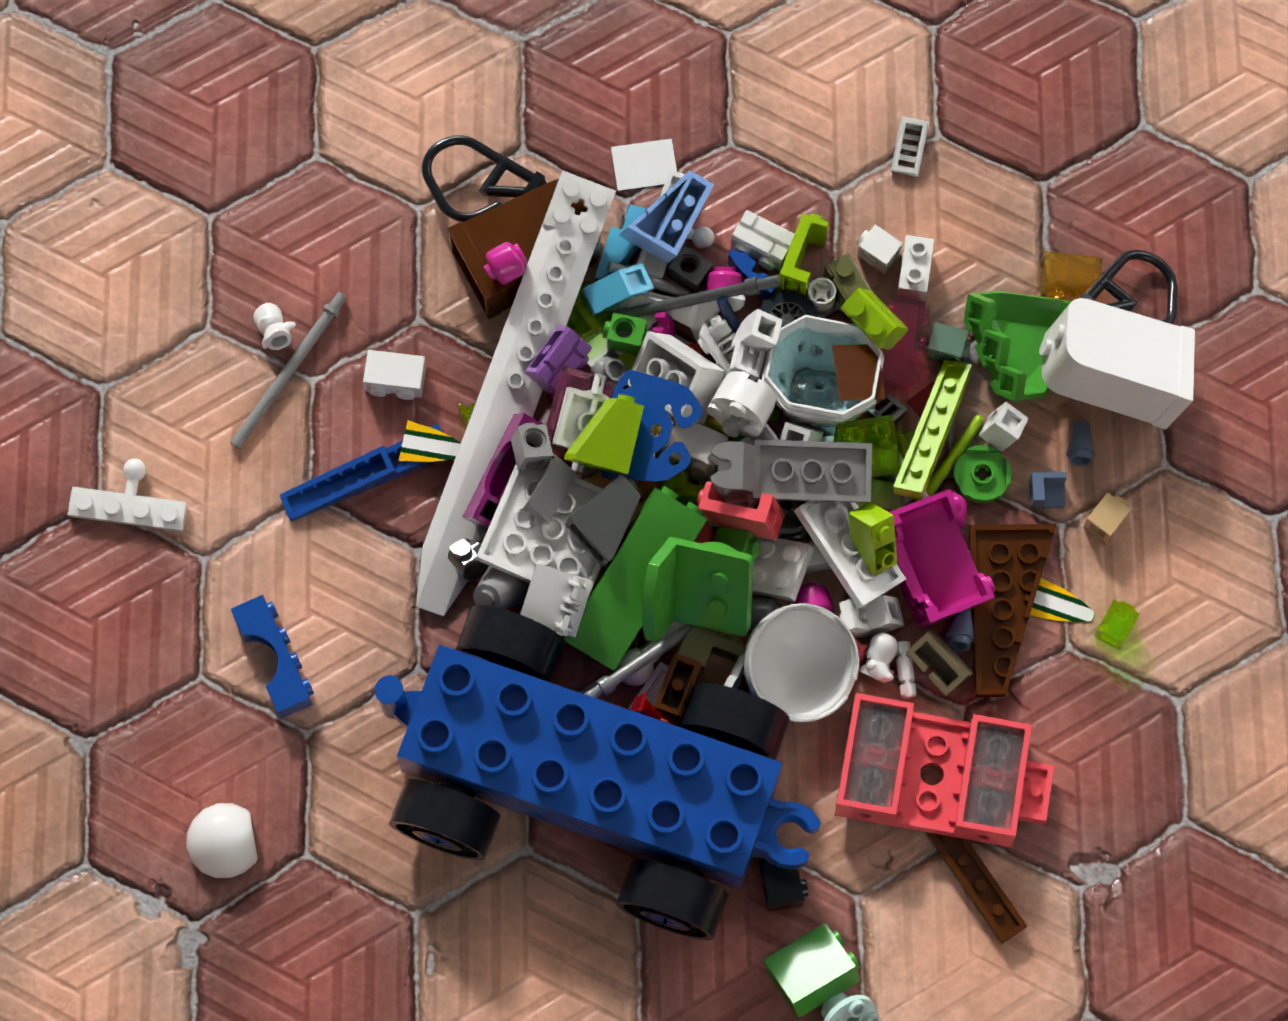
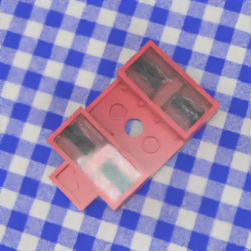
[834,693,1054,848]

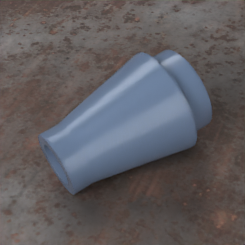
[1066,421,1095,466]
[945,608,974,651]

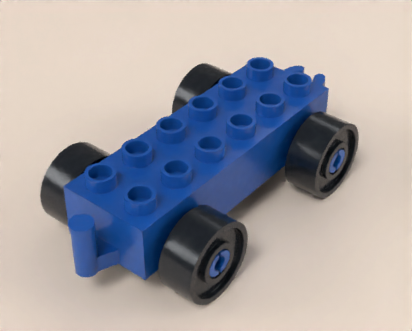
[375,605,821,940]

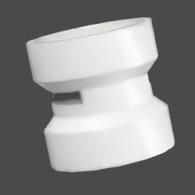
[807,277,836,314]

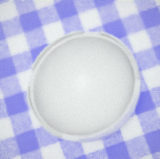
[743,603,859,722]

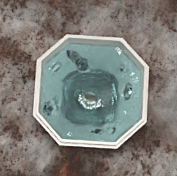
[762,315,884,427]

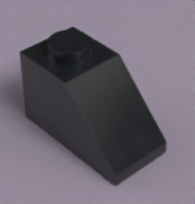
[758,857,809,911]

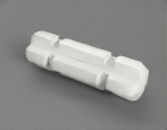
[896,641,916,699]

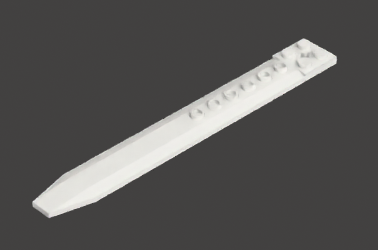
[416,170,616,617]

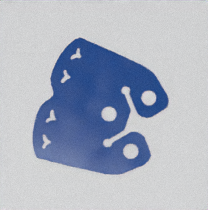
[600,369,703,482]

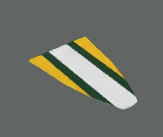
[399,420,461,462]
[1030,577,1094,622]

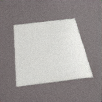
[611,139,677,191]

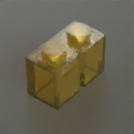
[1040,251,1103,299]

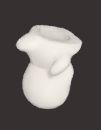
[253,303,296,350]
[859,633,898,683]

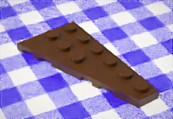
[968,524,1057,697]

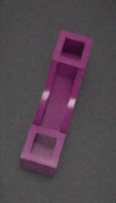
[462,413,549,530]

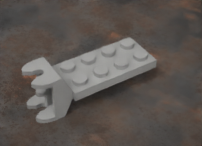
[708,439,872,503]

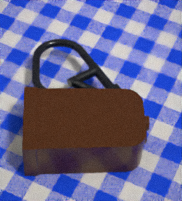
[422,135,601,320]

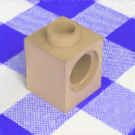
[1083,493,1131,544]

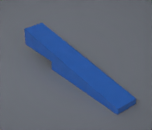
[280,424,444,521]

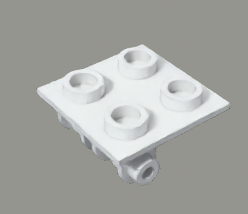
[698,315,735,379]
[520,563,593,637]

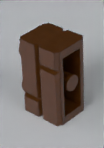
[654,653,702,725]

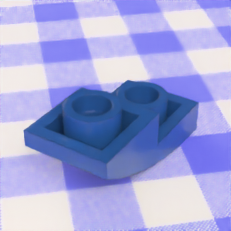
[728,249,776,300]

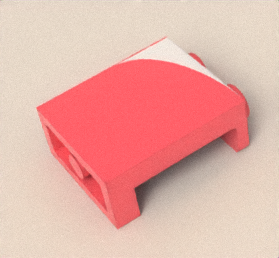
[697,482,785,541]

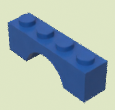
[231,595,314,719]

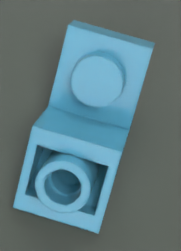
[582,262,654,316]

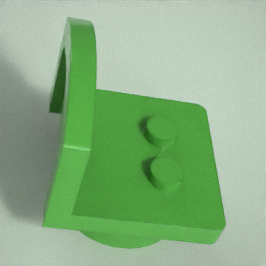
[642,537,753,643]

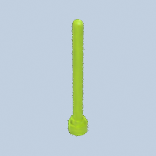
[915,415,984,502]

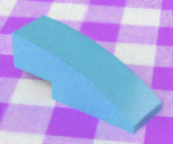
[595,204,647,282]

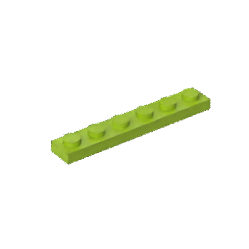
[893,359,972,500]

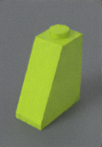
[564,394,644,474]

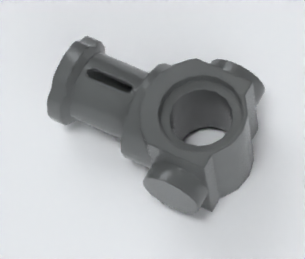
[448,538,488,583]

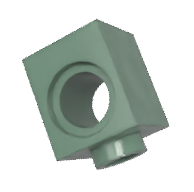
[925,322,971,362]

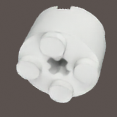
[707,371,777,438]

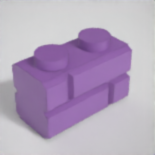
[525,326,592,394]

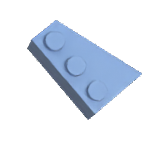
[619,170,714,264]

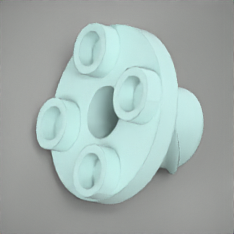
[821,992,880,1021]

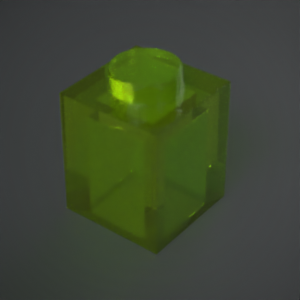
[1094,600,1140,651]

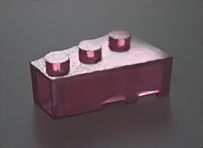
[882,297,930,388]

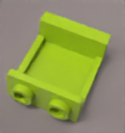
[777,213,829,298]

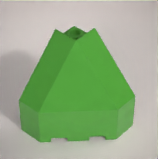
[964,291,1072,402]

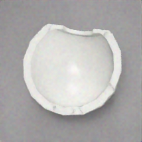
[186,803,258,878]

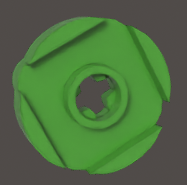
[953,445,1012,504]

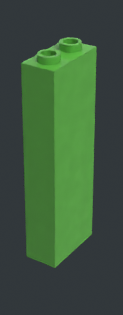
[562,486,707,671]

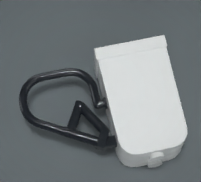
[1039,250,1195,429]

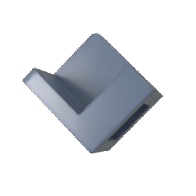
[1029,472,1067,509]

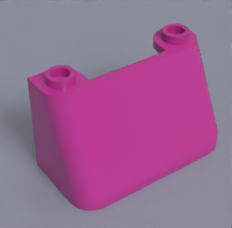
[889,489,995,629]

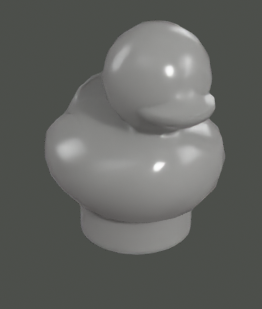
[590,356,626,392]

